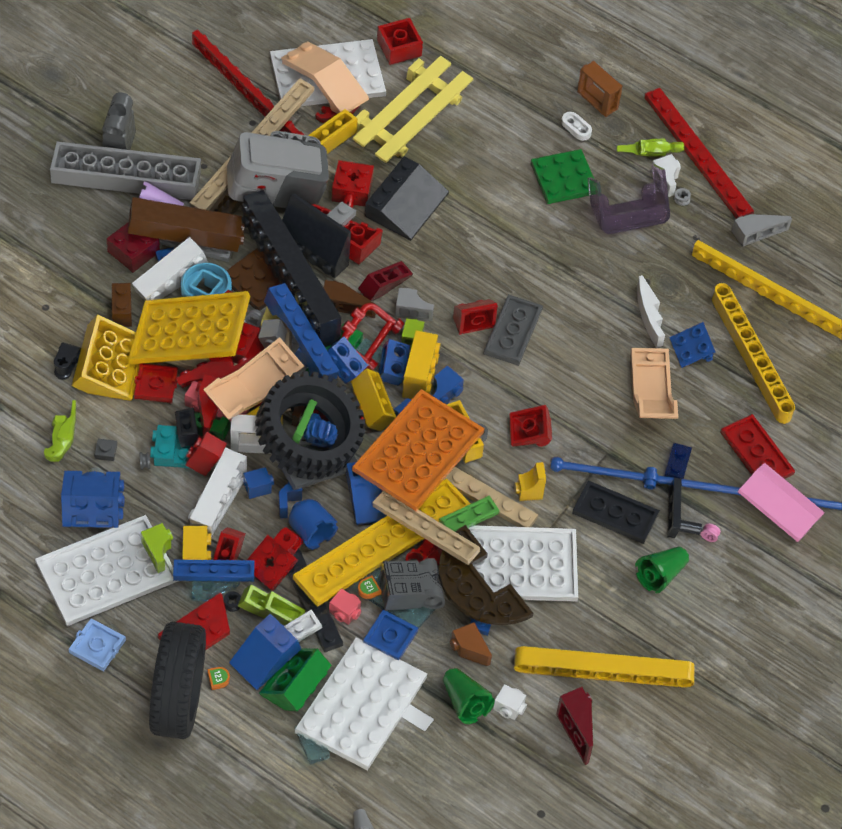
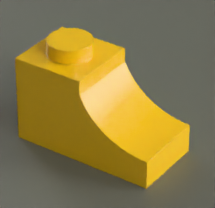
[514,462,546,501]

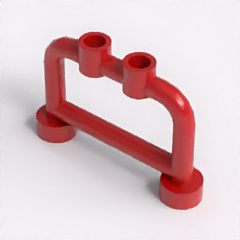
[341,303,405,371]

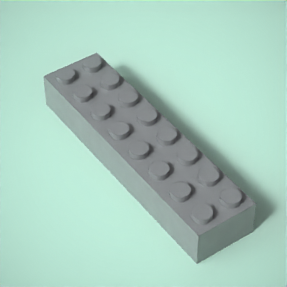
[50,141,201,200]

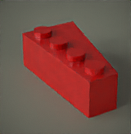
[312,203,383,264]

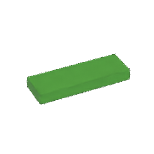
[292,399,317,444]
[439,495,500,532]

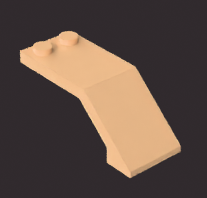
[281,42,369,114]
[203,337,304,420]
[631,348,678,419]

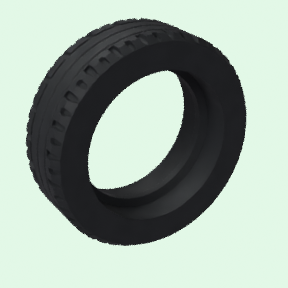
[149,622,206,739]

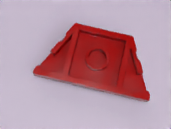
[158,592,230,651]

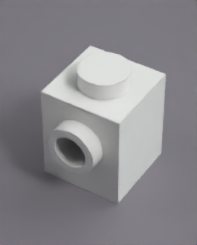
[493,684,527,720]

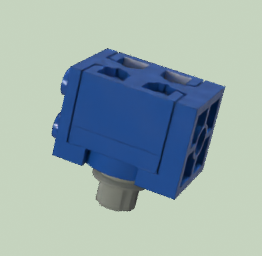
[61,468,125,528]

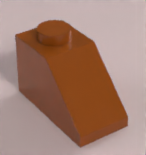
[450,623,492,666]

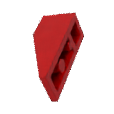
[196,374,219,436]

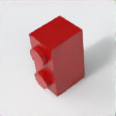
[185,432,227,476]

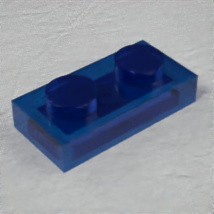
[664,443,692,479]

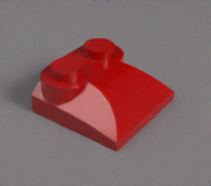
[509,404,552,447]

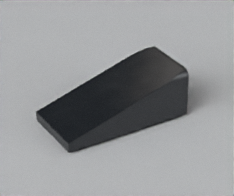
[175,407,199,447]

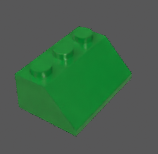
[259,648,332,711]

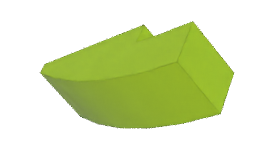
[238,584,306,625]

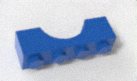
[394,366,464,417]

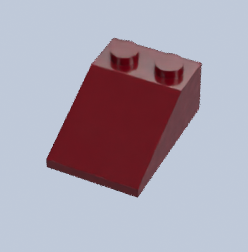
[556,687,593,765]

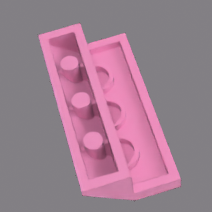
[738,463,825,542]

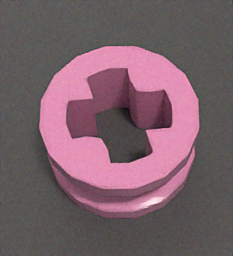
[701,524,721,542]

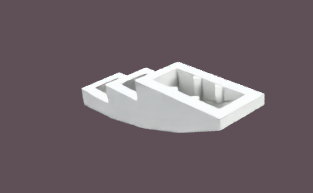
[637,275,665,348]

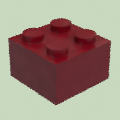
[107,222,160,273]

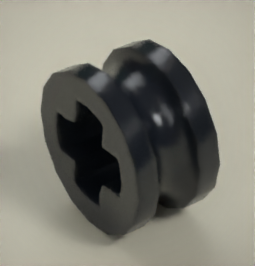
[224,591,241,612]

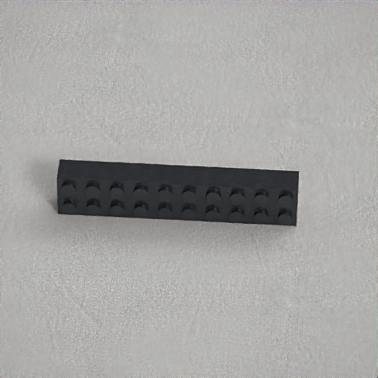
[241,190,341,347]

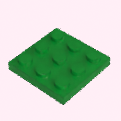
[531,149,599,204]

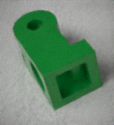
[195,413,230,441]

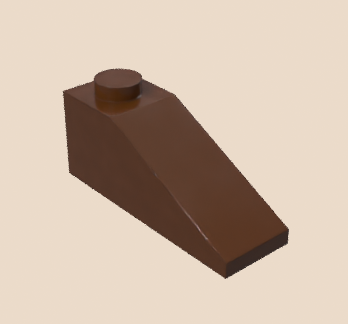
[323,280,376,318]

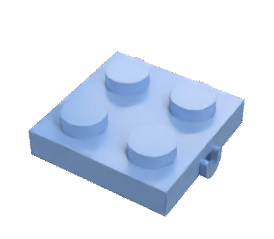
[68,618,126,672]

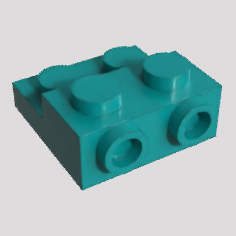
[150,425,193,468]

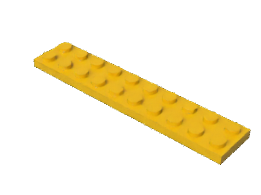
[293,478,470,607]

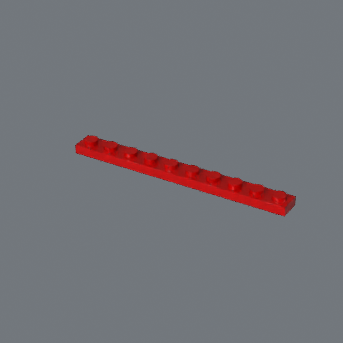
[192,29,304,135]
[644,88,754,219]

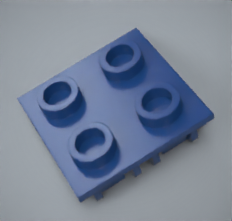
[669,322,716,368]

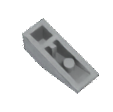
[732,214,792,247]

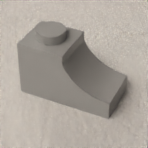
[395,288,434,321]

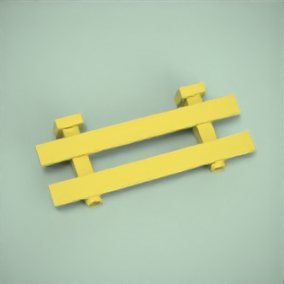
[353,56,473,163]

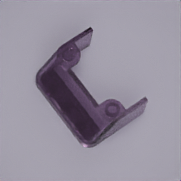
[587,164,670,234]

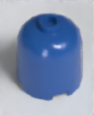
[289,499,338,550]

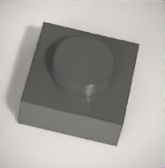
[94,438,117,461]

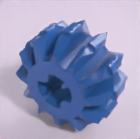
[304,419,338,448]

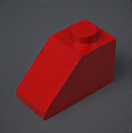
[213,527,246,560]

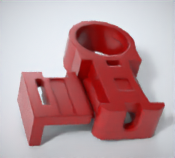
[405,538,443,566]

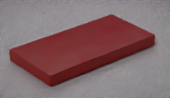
[720,414,795,479]

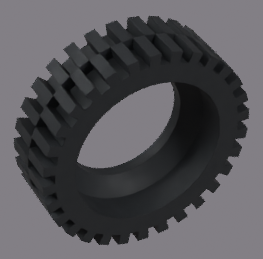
[255,371,365,480]

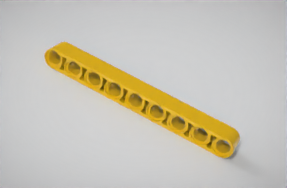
[712,283,795,424]
[514,646,695,687]

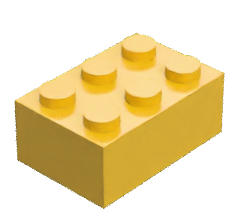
[402,330,441,399]

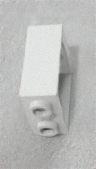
[231,415,271,454]

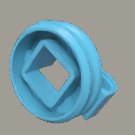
[181,263,232,297]

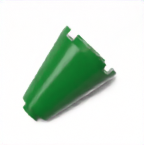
[635,546,689,593]
[443,668,495,724]

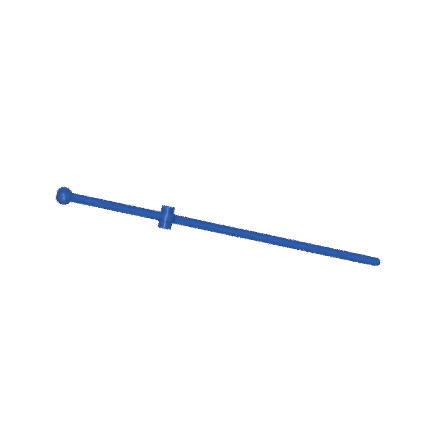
[550,457,842,510]

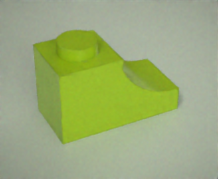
[141,523,173,573]

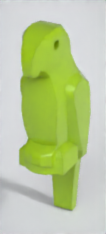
[616,139,684,157]
[44,400,76,462]

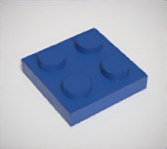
[363,610,418,660]

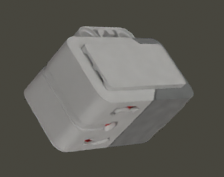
[227,131,329,208]

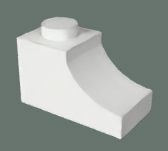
[651,154,681,197]

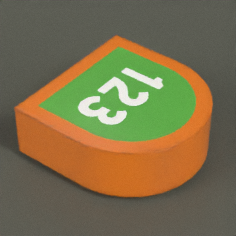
[358,575,382,599]
[207,667,230,690]

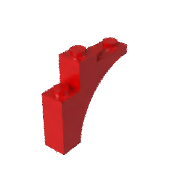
[176,356,263,409]

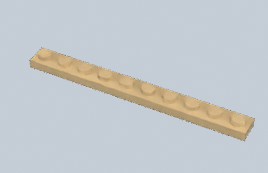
[189,78,314,210]

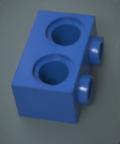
[327,336,368,384]
[378,339,410,386]

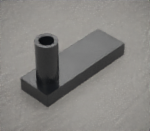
[667,478,702,538]

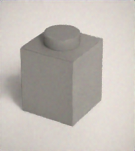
[258,319,287,348]

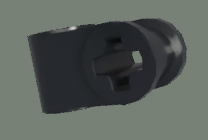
[54,342,81,380]

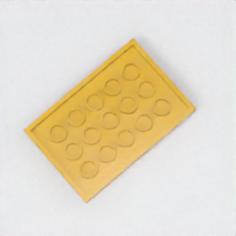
[128,291,250,364]

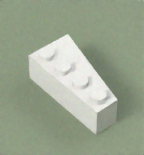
[132,237,208,301]
[188,447,247,537]

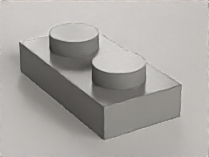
[327,202,356,226]

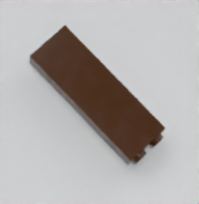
[128,197,245,252]

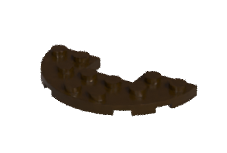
[439,525,533,625]

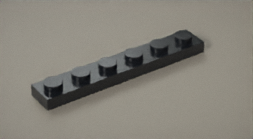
[288,549,343,653]

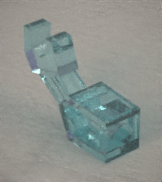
[192,581,240,601]

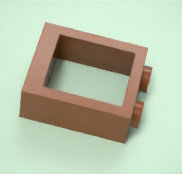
[577,61,623,117]

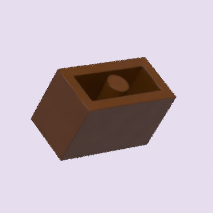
[112,283,132,327]

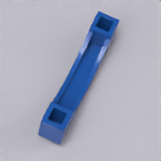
[264,283,339,382]

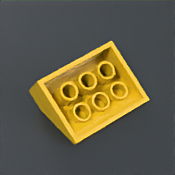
[71,314,140,401]

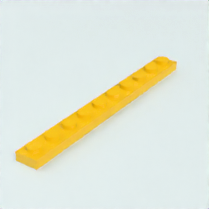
[692,240,842,340]

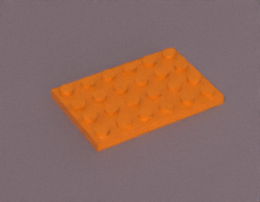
[352,389,485,511]

